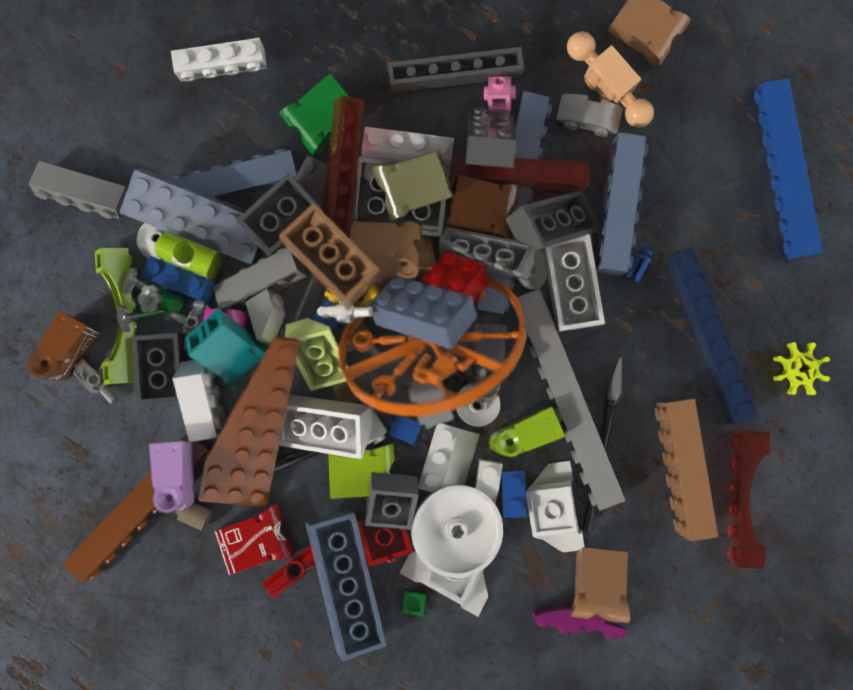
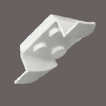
[525,461,585,552]
[400,551,488,617]

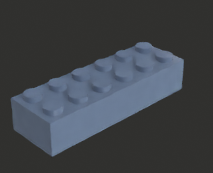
[594,132,648,277]
[119,168,259,264]
[305,509,387,661]

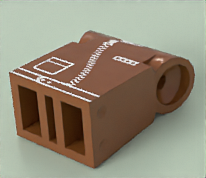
[27,310,100,382]

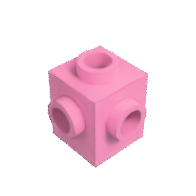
[484,76,516,112]

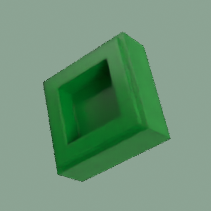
[401,589,427,617]

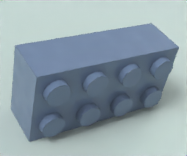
[369,275,477,349]

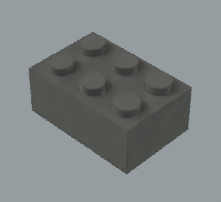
[235,173,320,256]
[132,333,186,404]

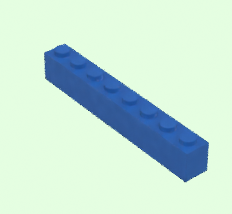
[754,78,823,260]

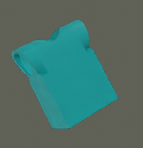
[185,308,269,388]

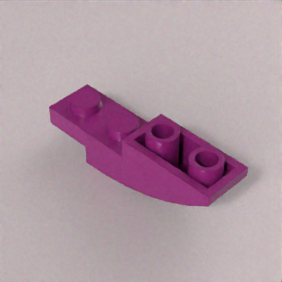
[532,604,627,640]

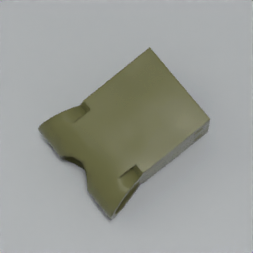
[372,149,453,221]

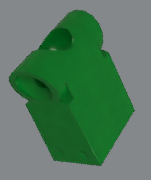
[279,74,362,157]

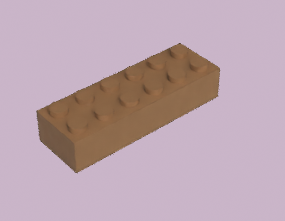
[655,398,718,541]

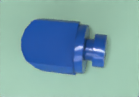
[626,247,653,283]

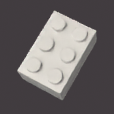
[173,360,225,442]

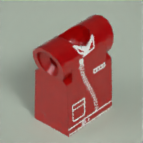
[215,502,296,575]

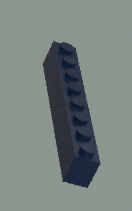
[666,247,759,425]

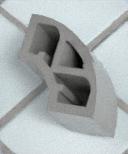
[556,94,623,137]

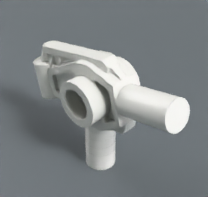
[317,302,373,324]

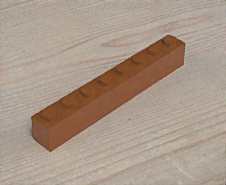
[62,433,212,583]

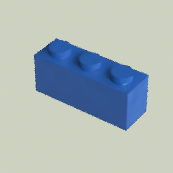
[140,255,217,304]

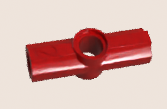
[262,544,316,598]

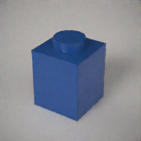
[387,415,422,445]

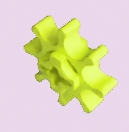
[773,342,830,395]

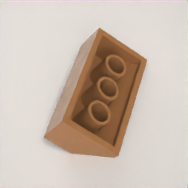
[279,203,380,309]

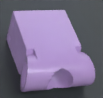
[149,441,195,513]

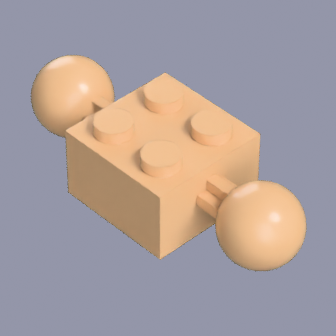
[567,31,654,128]

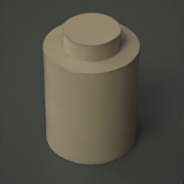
[175,502,212,531]

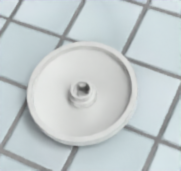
[411,484,503,578]

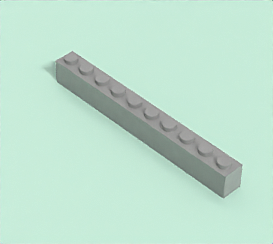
[512,288,625,511]

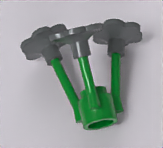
[117,268,183,332]

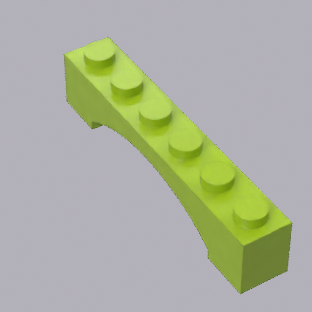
[95,248,137,385]

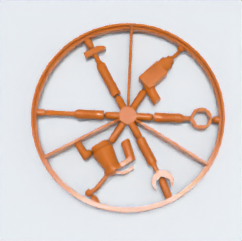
[338,275,526,416]

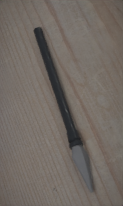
[582,358,622,533]

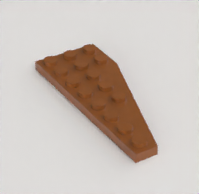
[198,336,300,507]

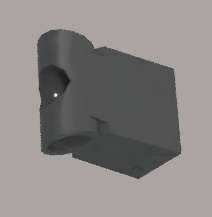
[472,323,507,403]

